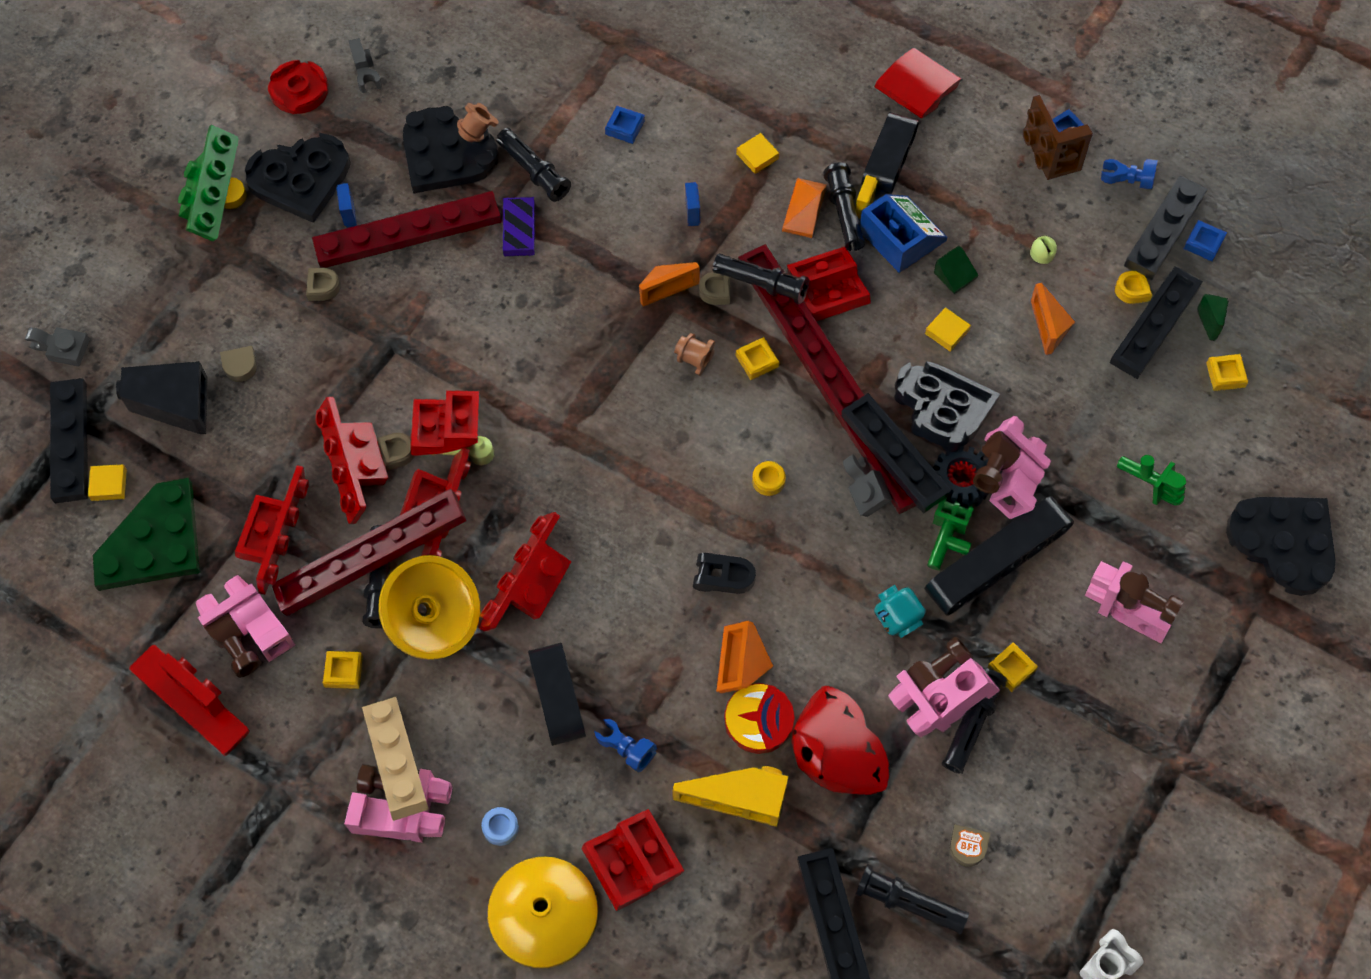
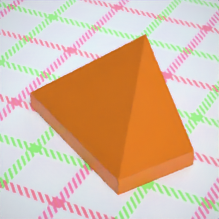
[782,178,827,238]
[639,262,700,307]
[1031,283,1075,355]
[716,621,773,693]

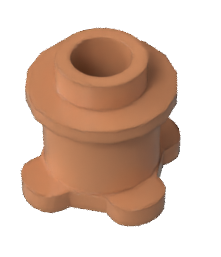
[457,103,498,142]
[674,333,715,376]

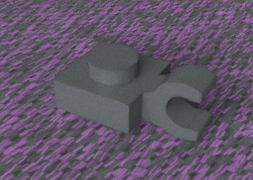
[348,38,382,93]
[25,327,90,367]
[843,454,892,517]

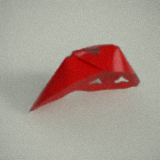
[791,686,889,795]

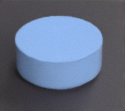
[481,807,519,846]

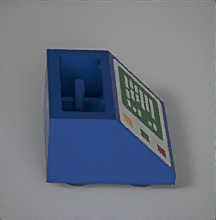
[860,194,948,273]

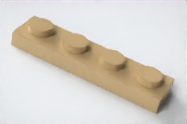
[362,697,429,821]

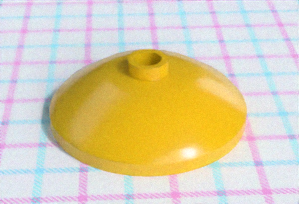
[379,555,480,660]
[488,857,598,968]

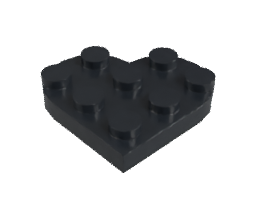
[403,106,499,194]
[245,133,351,223]
[894,361,1000,452]
[1226,497,1336,596]

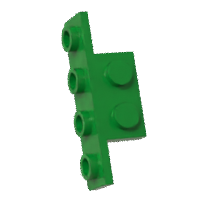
[178,124,239,241]

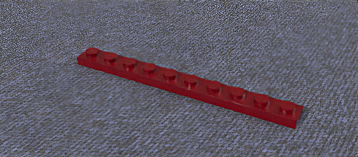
[738,244,917,515]

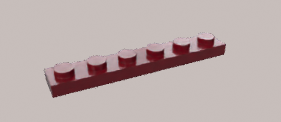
[312,191,501,268]
[272,489,467,616]

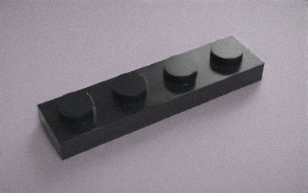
[1124,176,1208,280]
[1110,266,1203,379]
[50,378,88,504]
[841,393,951,514]
[797,848,870,979]

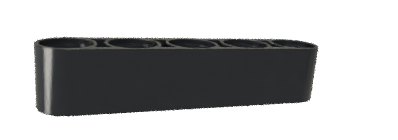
[924,496,1074,616]

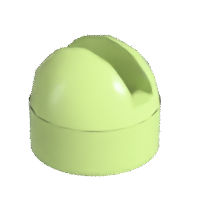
[1030,236,1057,264]

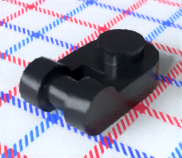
[692,553,756,594]

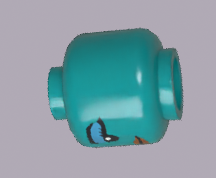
[874,585,926,638]

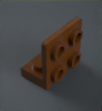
[1023,95,1093,180]

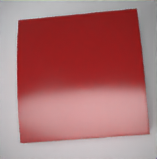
[874,47,961,119]
[787,246,871,321]
[411,390,479,455]
[581,809,685,911]

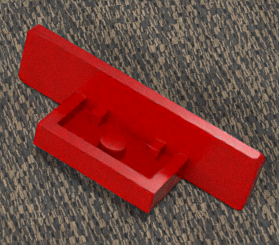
[316,397,389,524]
[400,447,471,557]
[235,465,309,595]
[478,512,572,631]
[129,645,250,756]

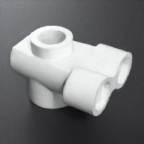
[1080,929,1144,979]

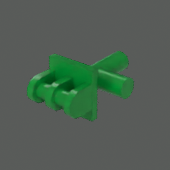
[1117,455,1186,505]
[927,498,974,570]

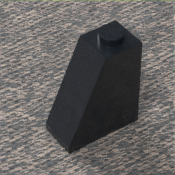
[116,361,208,434]

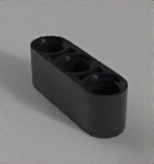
[861,112,919,194]
[528,642,586,746]

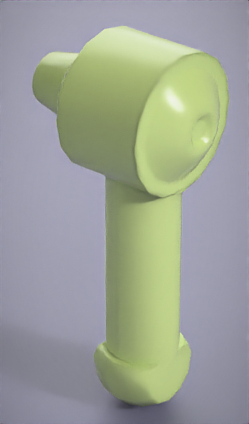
[432,436,494,465]

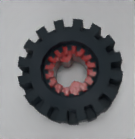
[933,445,988,509]

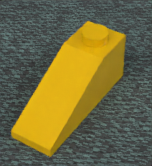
[672,766,789,827]

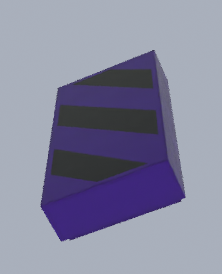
[503,197,535,256]

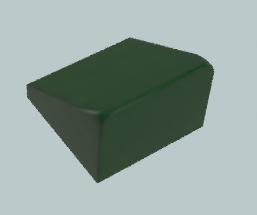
[934,245,978,294]
[1197,294,1229,341]

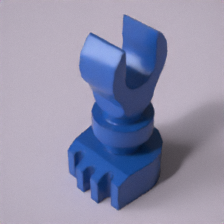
[1101,159,1158,190]
[594,719,657,772]

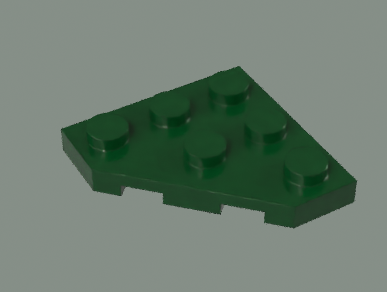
[93,478,200,591]

